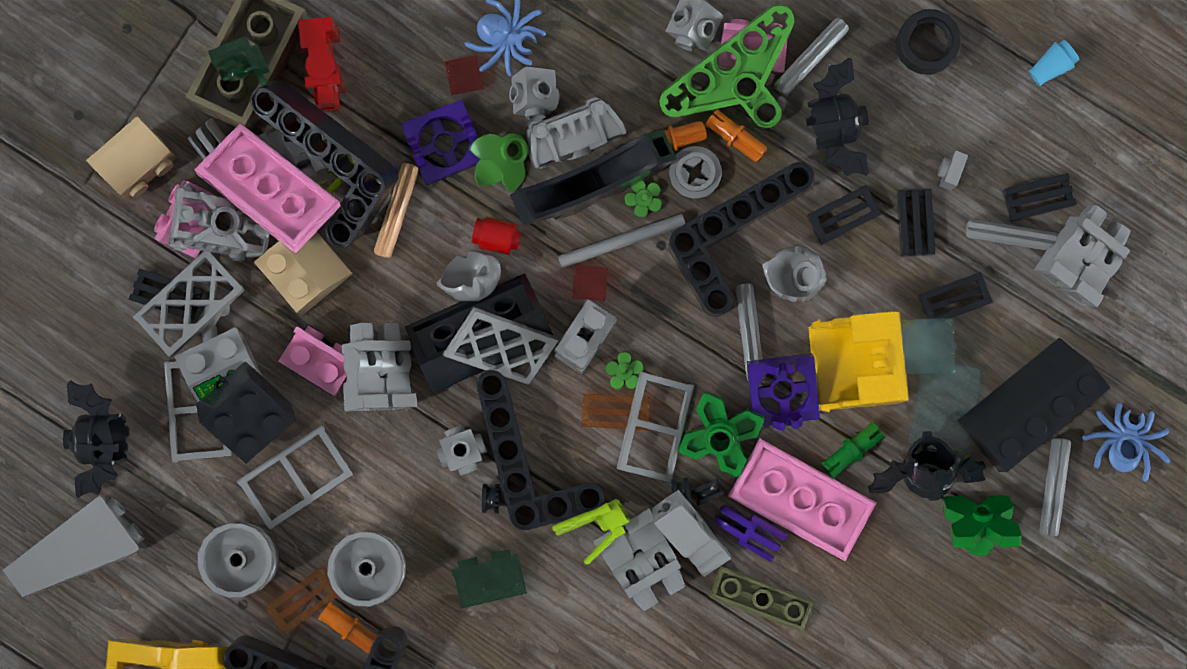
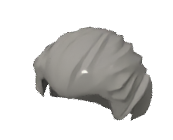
[762,246,827,302]
[437,250,501,301]

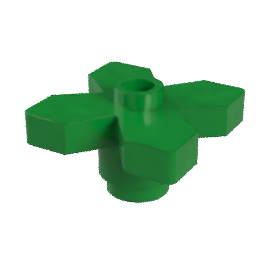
[679,391,765,477]
[943,495,1022,556]

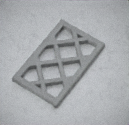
[133,251,245,358]
[443,308,559,385]

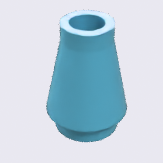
[1028,39,1080,86]

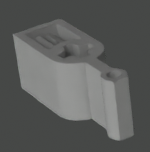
[651,490,731,577]

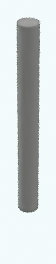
[557,214,685,268]

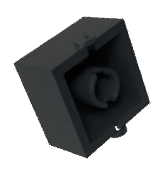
[196,361,296,464]

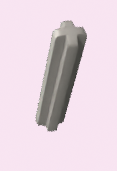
[773,18,849,97]
[966,219,1059,251]
[735,283,765,380]
[1039,438,1071,537]

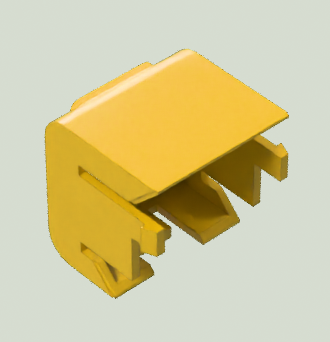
[808,312,909,413]
[106,639,227,669]

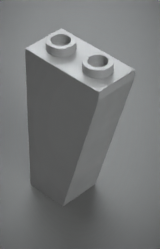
[2,495,147,597]

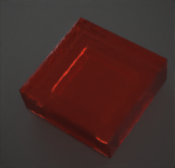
[445,55,484,95]
[572,265,608,302]

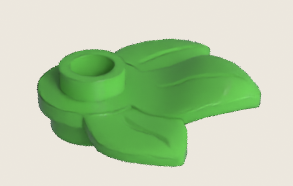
[469,133,528,192]

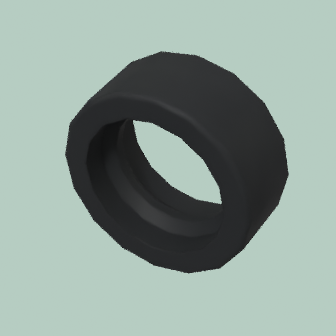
[896,9,961,75]

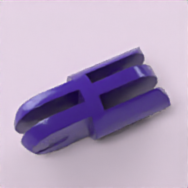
[714,505,788,562]

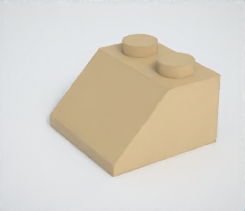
[86,116,178,200]
[254,232,352,316]

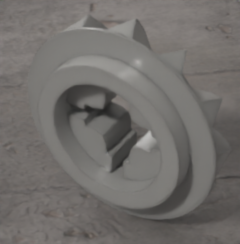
[669,146,722,200]

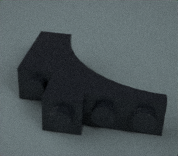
[510,130,677,225]

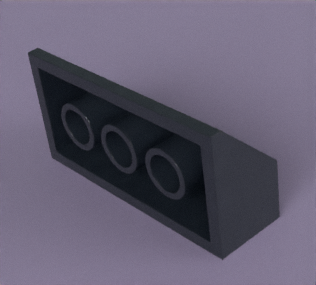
[405,273,554,393]
[957,338,1111,472]

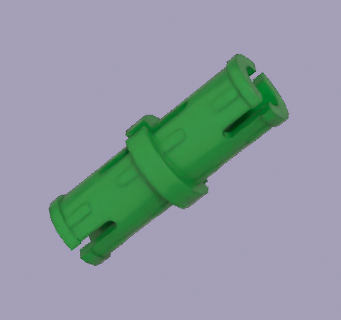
[821,422,886,479]

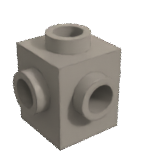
[666,0,724,51]
[509,66,559,121]
[436,425,487,476]

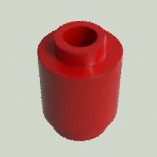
[471,216,522,255]

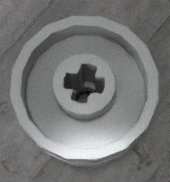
[198,523,279,597]
[328,531,406,606]

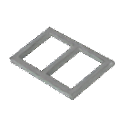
[164,361,232,463]
[616,372,694,484]
[237,425,354,530]

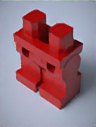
[298,17,346,112]

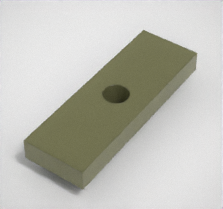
[709,566,815,632]

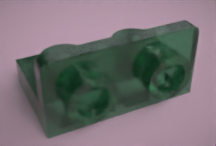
[208,36,270,86]
[452,549,527,609]

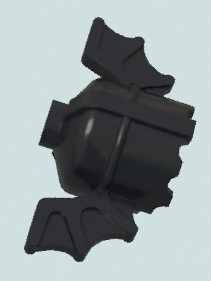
[805,57,869,176]
[63,380,130,498]
[868,431,986,501]

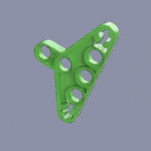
[660,4,794,128]

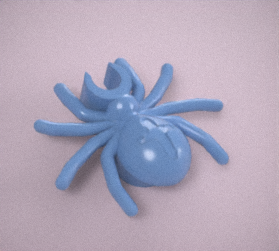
[465,0,546,77]
[1082,402,1170,482]

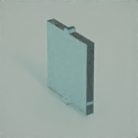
[900,318,958,374]

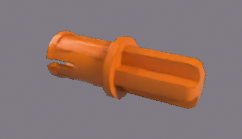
[705,109,767,162]
[664,121,707,152]
[318,602,378,654]

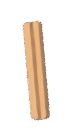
[374,163,419,258]

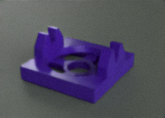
[401,100,480,186]
[747,353,820,431]

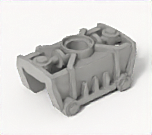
[527,96,626,169]
[168,184,270,262]

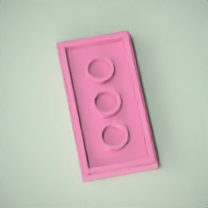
[195,124,341,254]
[727,438,877,561]

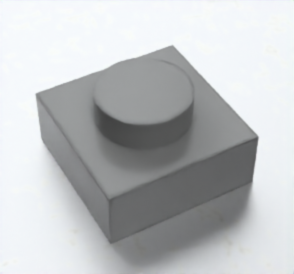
[937,151,968,191]

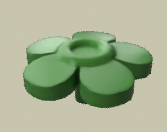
[624,180,662,218]
[606,353,644,390]

